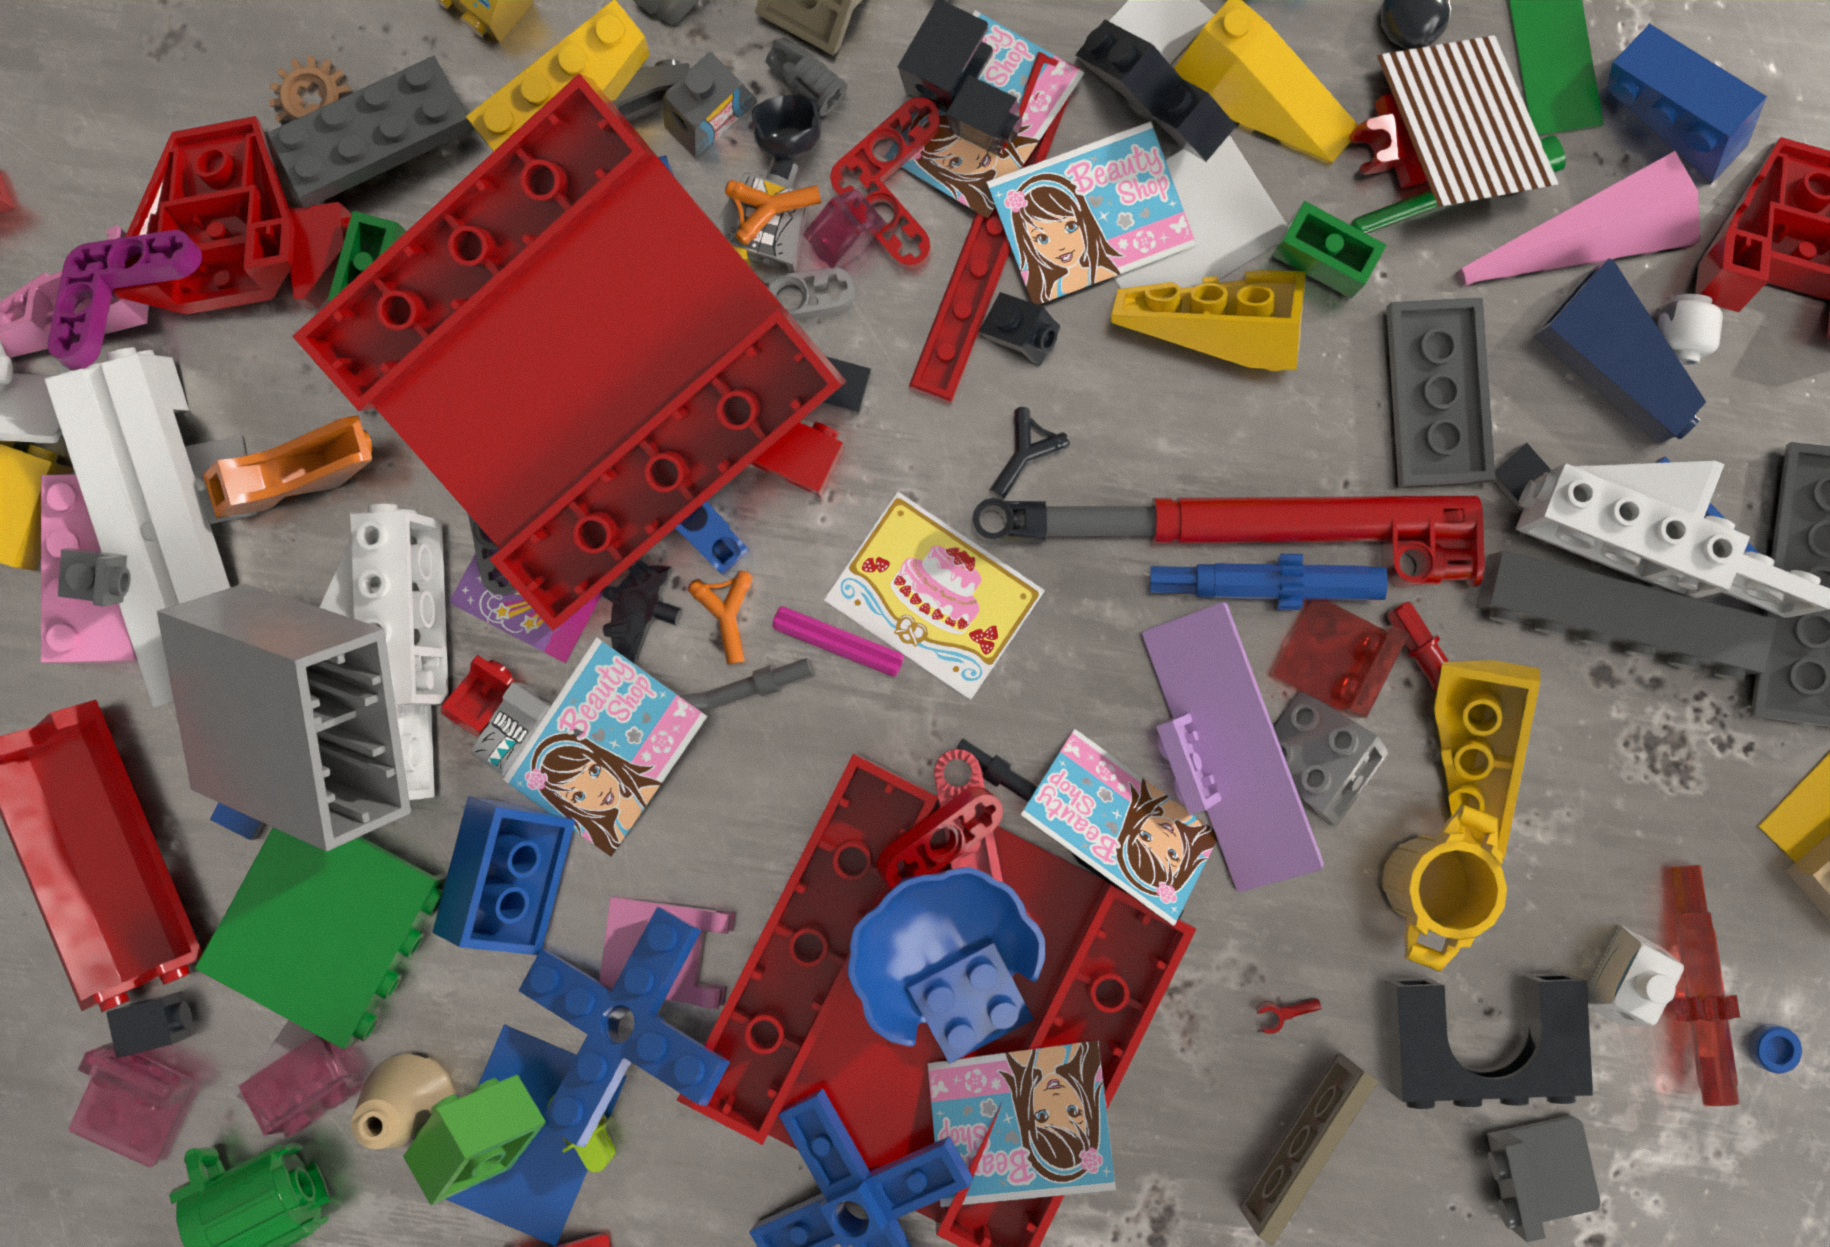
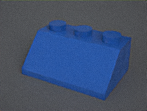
[432,796,575,955]

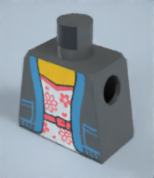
[663,52,757,159]

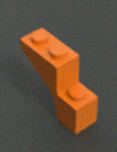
[203,415,372,518]

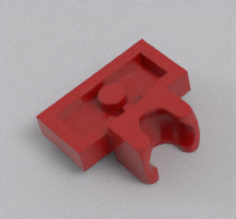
[1349,94,1428,188]

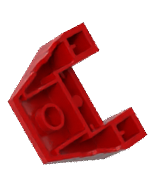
[1695,137,1830,338]

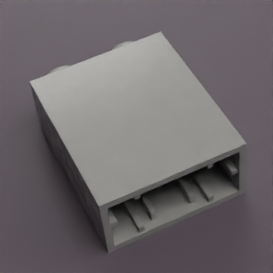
[157,583,411,852]

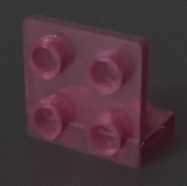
[69,1042,195,1167]

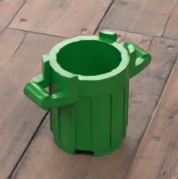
[169,1142,330,1247]

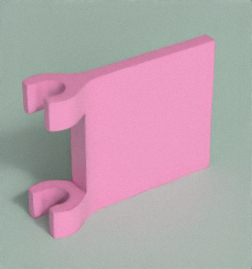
[599,897,736,1009]

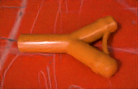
[725,180,822,245]
[688,570,753,665]

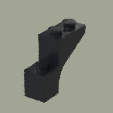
[1075,19,1237,162]

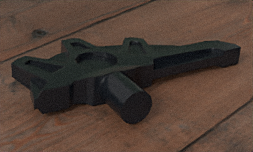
[603,560,682,664]

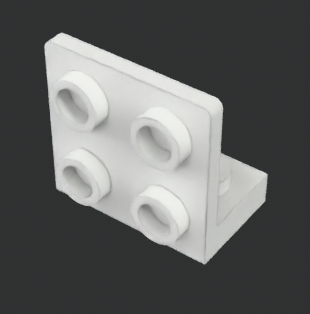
[0,342,62,443]

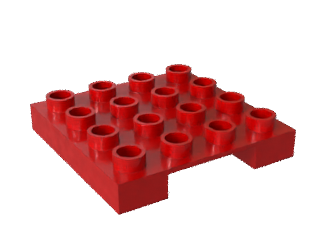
[292,73,847,632]
[676,753,1197,1247]

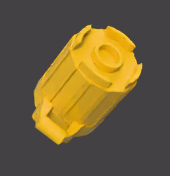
[1382,804,1507,972]

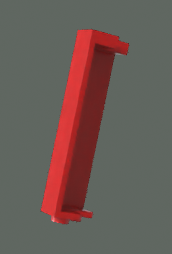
[0,700,203,1013]

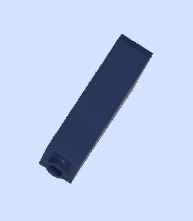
[1533,258,1706,444]

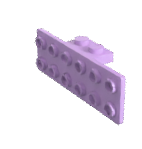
[1142,602,1324,892]

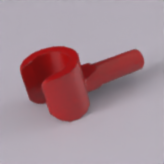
[1256,999,1321,1034]

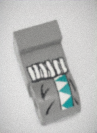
[471,682,553,775]

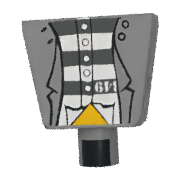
[715,157,808,274]

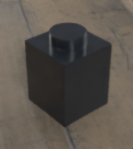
[946,74,1022,156]
[106,991,192,1058]

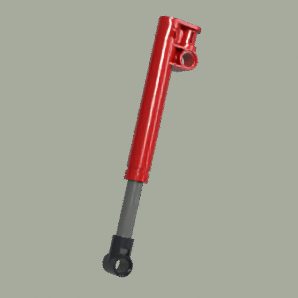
[971,495,1485,588]

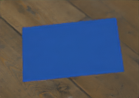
[446,1024,627,1246]

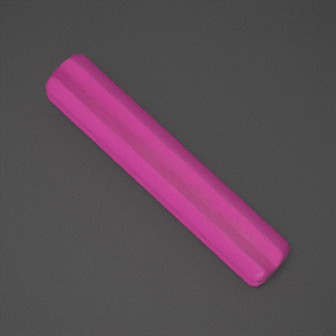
[772,606,904,676]

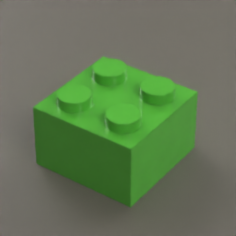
[403,1074,546,1206]

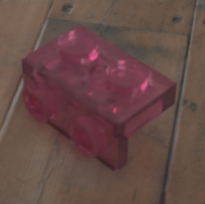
[238,1035,362,1137]

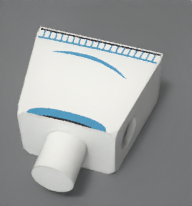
[1587,925,1684,1027]

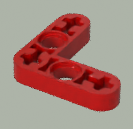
[830,97,940,271]
[876,786,1003,891]

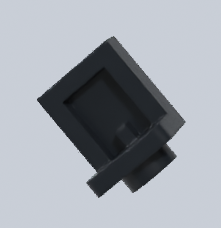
[979,292,1060,365]

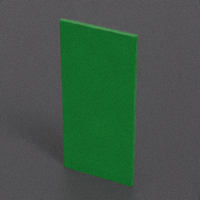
[1508,0,1604,136]

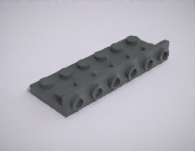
[1750,442,1830,727]

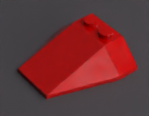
[113,116,295,315]

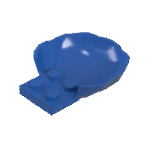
[848,867,1045,1064]

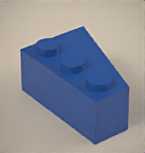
[1606,23,1767,184]

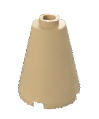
[351,1053,455,1149]

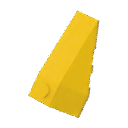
[1174,0,1358,165]

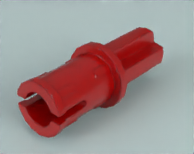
[1387,601,1449,691]

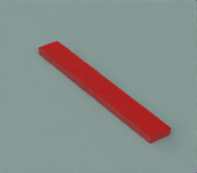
[909,52,1081,405]

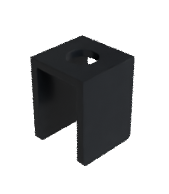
[897,0,993,113]

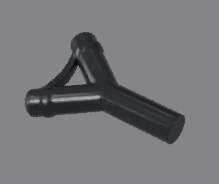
[989,407,1070,500]

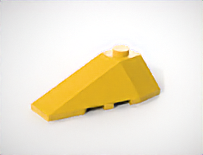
[1111,270,1306,371]
[1434,660,1541,859]

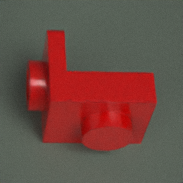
[441,655,515,738]

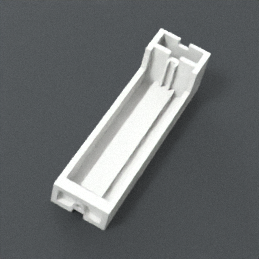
[45,347,230,707]

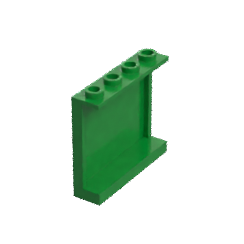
[195,827,447,1050]

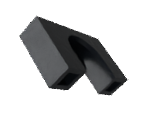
[1385,974,1593,1109]

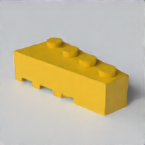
[466,0,650,152]

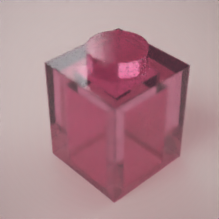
[802,189,886,269]

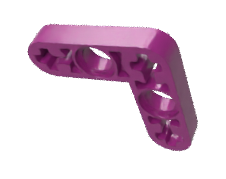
[48,230,202,370]

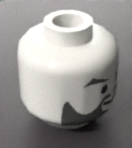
[1657,294,1723,365]

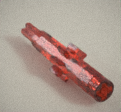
[1671,865,1740,1106]

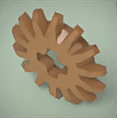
[269,56,351,123]

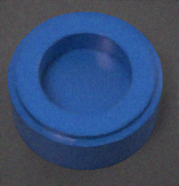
[1748,1024,1802,1074]

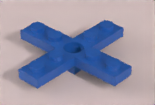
[518,906,730,1147]
[749,1088,973,1247]

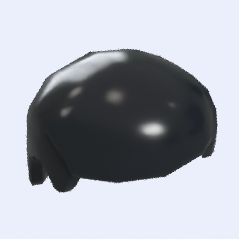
[1381,0,1452,49]
[751,95,821,159]

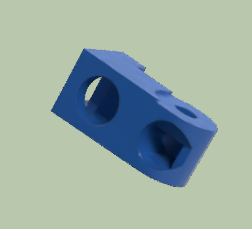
[675,501,750,575]

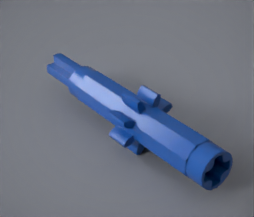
[1150,553,1387,610]

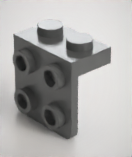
[1487,1116,1601,1242]

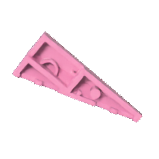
[1456,151,1701,286]
[0,225,149,358]

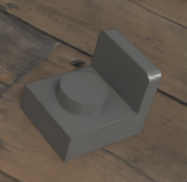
[58,548,131,606]

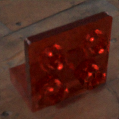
[1272,600,1409,718]

